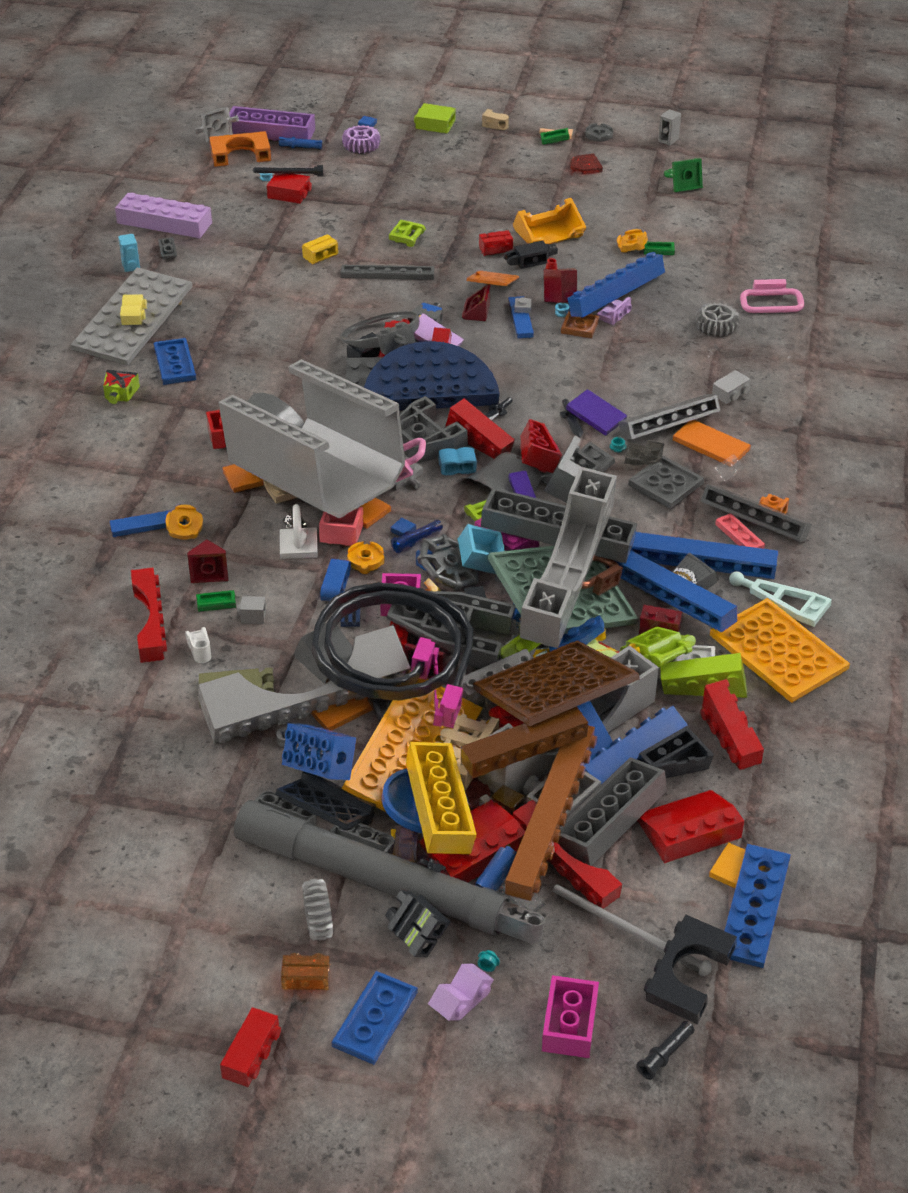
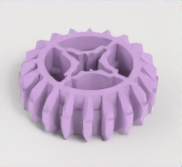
[342,125,380,154]

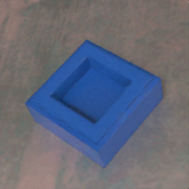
[358,116,377,127]
[390,518,416,539]

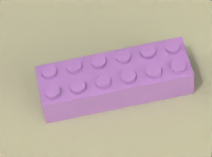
[115,193,212,238]

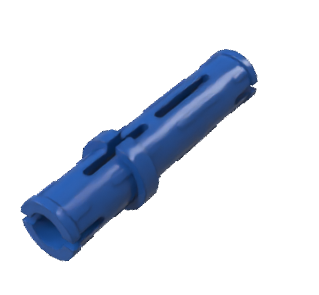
[279,137,322,149]

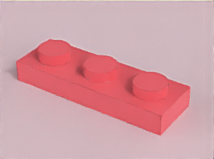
[715,513,765,549]

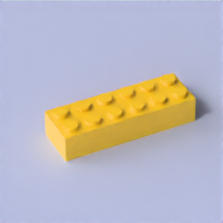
[405,742,476,854]

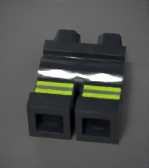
[385,890,450,957]

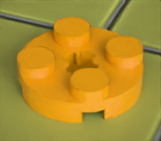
[617,229,648,253]
[166,505,203,540]
[347,541,384,574]

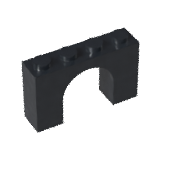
[644,914,737,1025]

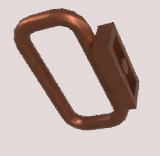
[581,555,623,595]

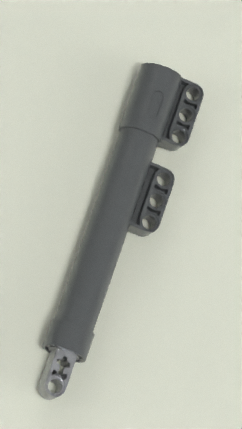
[234,791,545,943]

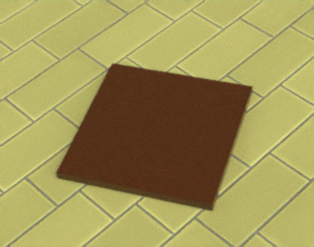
[473,640,640,726]

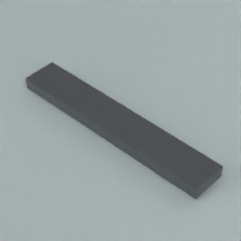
[341,265,435,280]

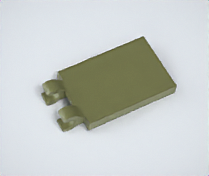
[199,668,274,708]

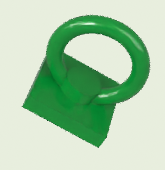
[664,158,703,192]

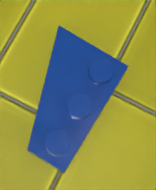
[549,615,605,651]

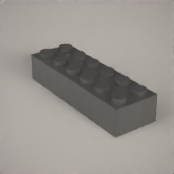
[558,757,667,866]

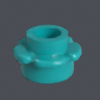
[609,437,627,453]
[478,950,500,972]

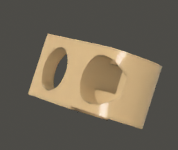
[482,109,509,130]

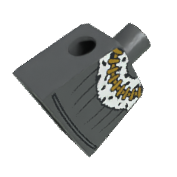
[673,552,717,590]

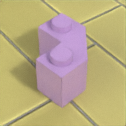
[428,964,494,1021]

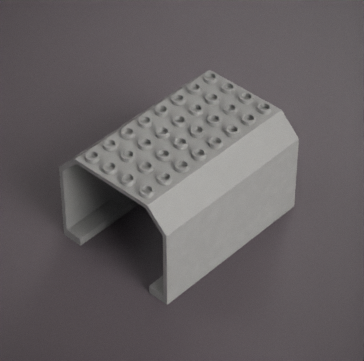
[218,359,405,518]

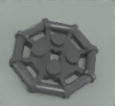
[417,534,480,591]

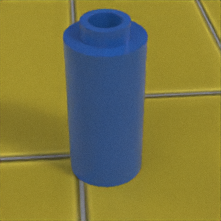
[475,846,517,891]

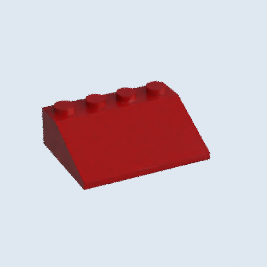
[637,790,744,863]
[419,799,525,882]

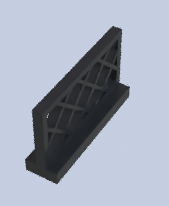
[275,771,376,830]

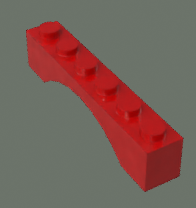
[131,567,167,663]
[513,799,622,909]

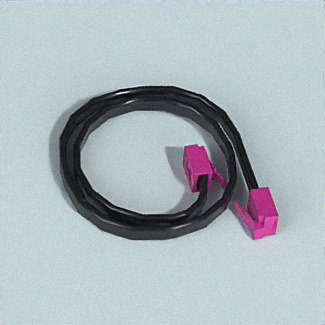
[311,582,473,728]

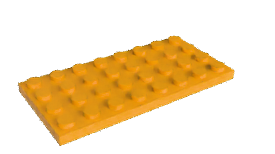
[342,670,482,813]

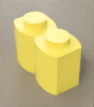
[120,294,147,325]

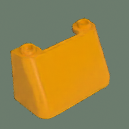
[513,198,586,245]

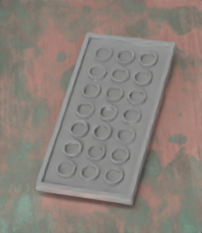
[71,267,193,365]

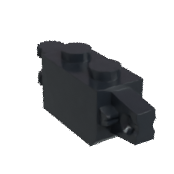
[503,241,558,269]

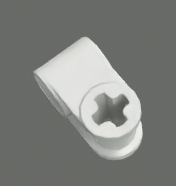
[185,627,212,663]

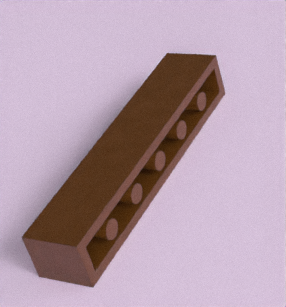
[461,706,588,778]

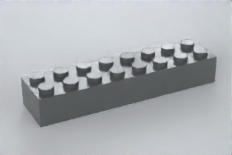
[481,488,638,563]

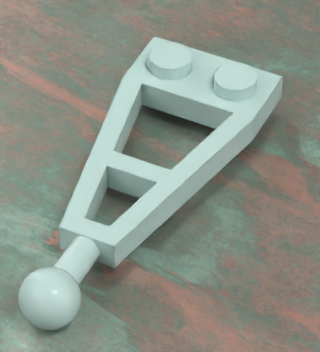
[729,571,832,627]

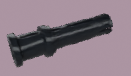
[636,1021,695,1080]

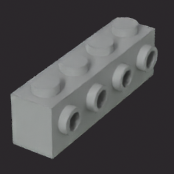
[461,649,533,705]

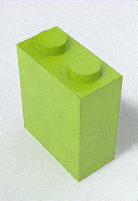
[414,103,456,134]

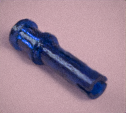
[391,519,443,553]

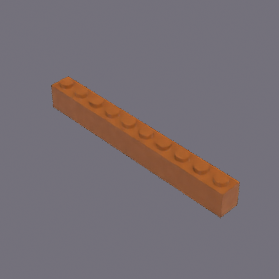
[505,725,597,901]

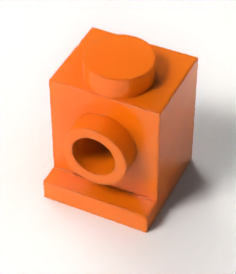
[759,494,789,514]

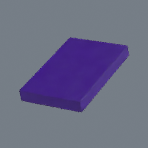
[566,389,627,436]

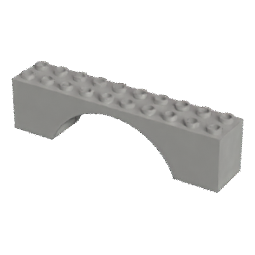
[520,466,617,648]
[198,625,410,743]
[476,645,659,793]

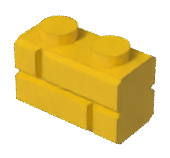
[302,234,338,264]

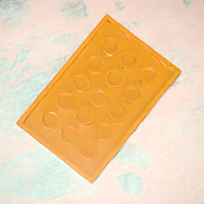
[710,598,850,703]

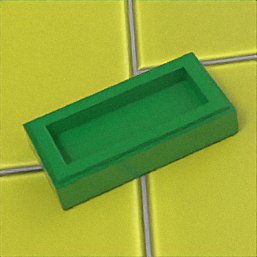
[540,128,570,145]
[644,241,675,255]
[196,590,236,612]

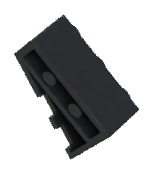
[637,726,714,778]

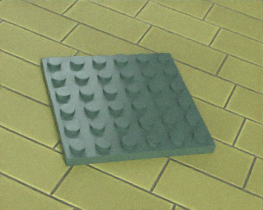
[487,546,638,634]

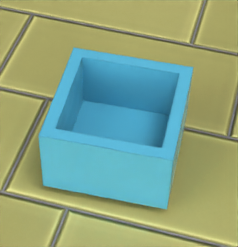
[458,524,505,574]

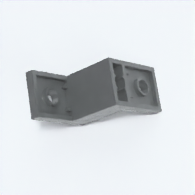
[544,436,581,503]

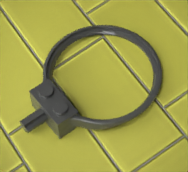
[340,311,420,355]

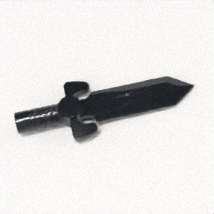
[485,397,513,421]
[560,399,583,438]
[419,855,446,872]

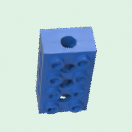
[282,723,356,780]

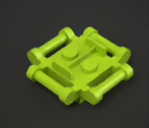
[620,627,696,667]

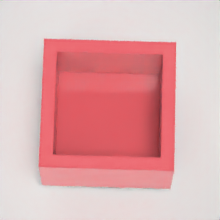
[319,507,363,546]

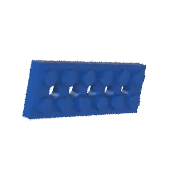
[724,844,791,968]

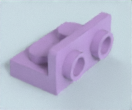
[597,297,632,325]

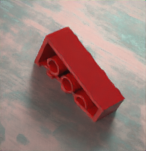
[700,679,764,770]

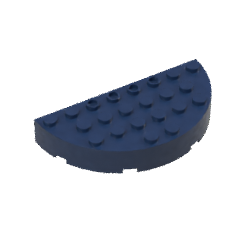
[364,341,500,411]

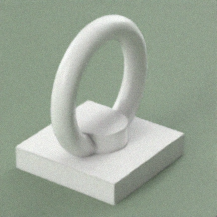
[280,504,318,559]

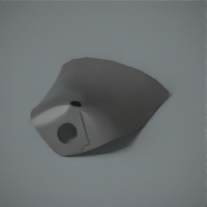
[456,452,543,493]

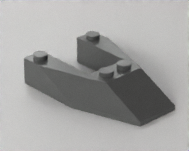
[387,591,516,669]

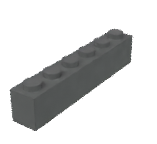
[618,394,720,439]
[701,484,812,541]

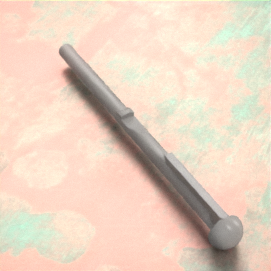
[553,884,712,976]

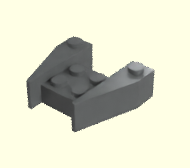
[400,396,468,463]

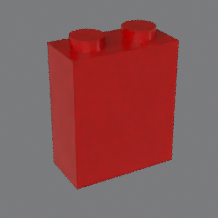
[266,174,312,204]

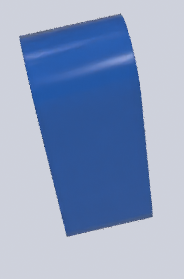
[320,559,351,601]

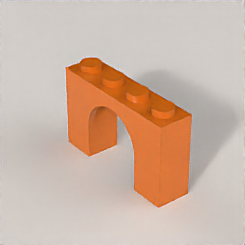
[209,131,271,167]

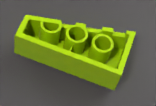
[660,653,747,698]

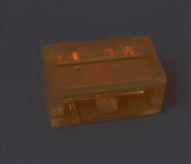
[281,953,330,990]

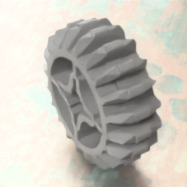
[696,302,739,337]
[302,879,333,941]

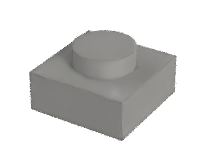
[515,297,531,313]

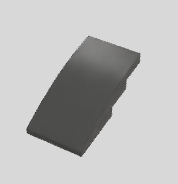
[541,442,615,485]

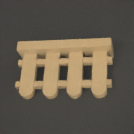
[435,714,499,790]

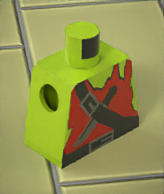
[103,370,140,404]

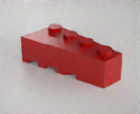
[445,399,515,459]
[520,419,562,473]

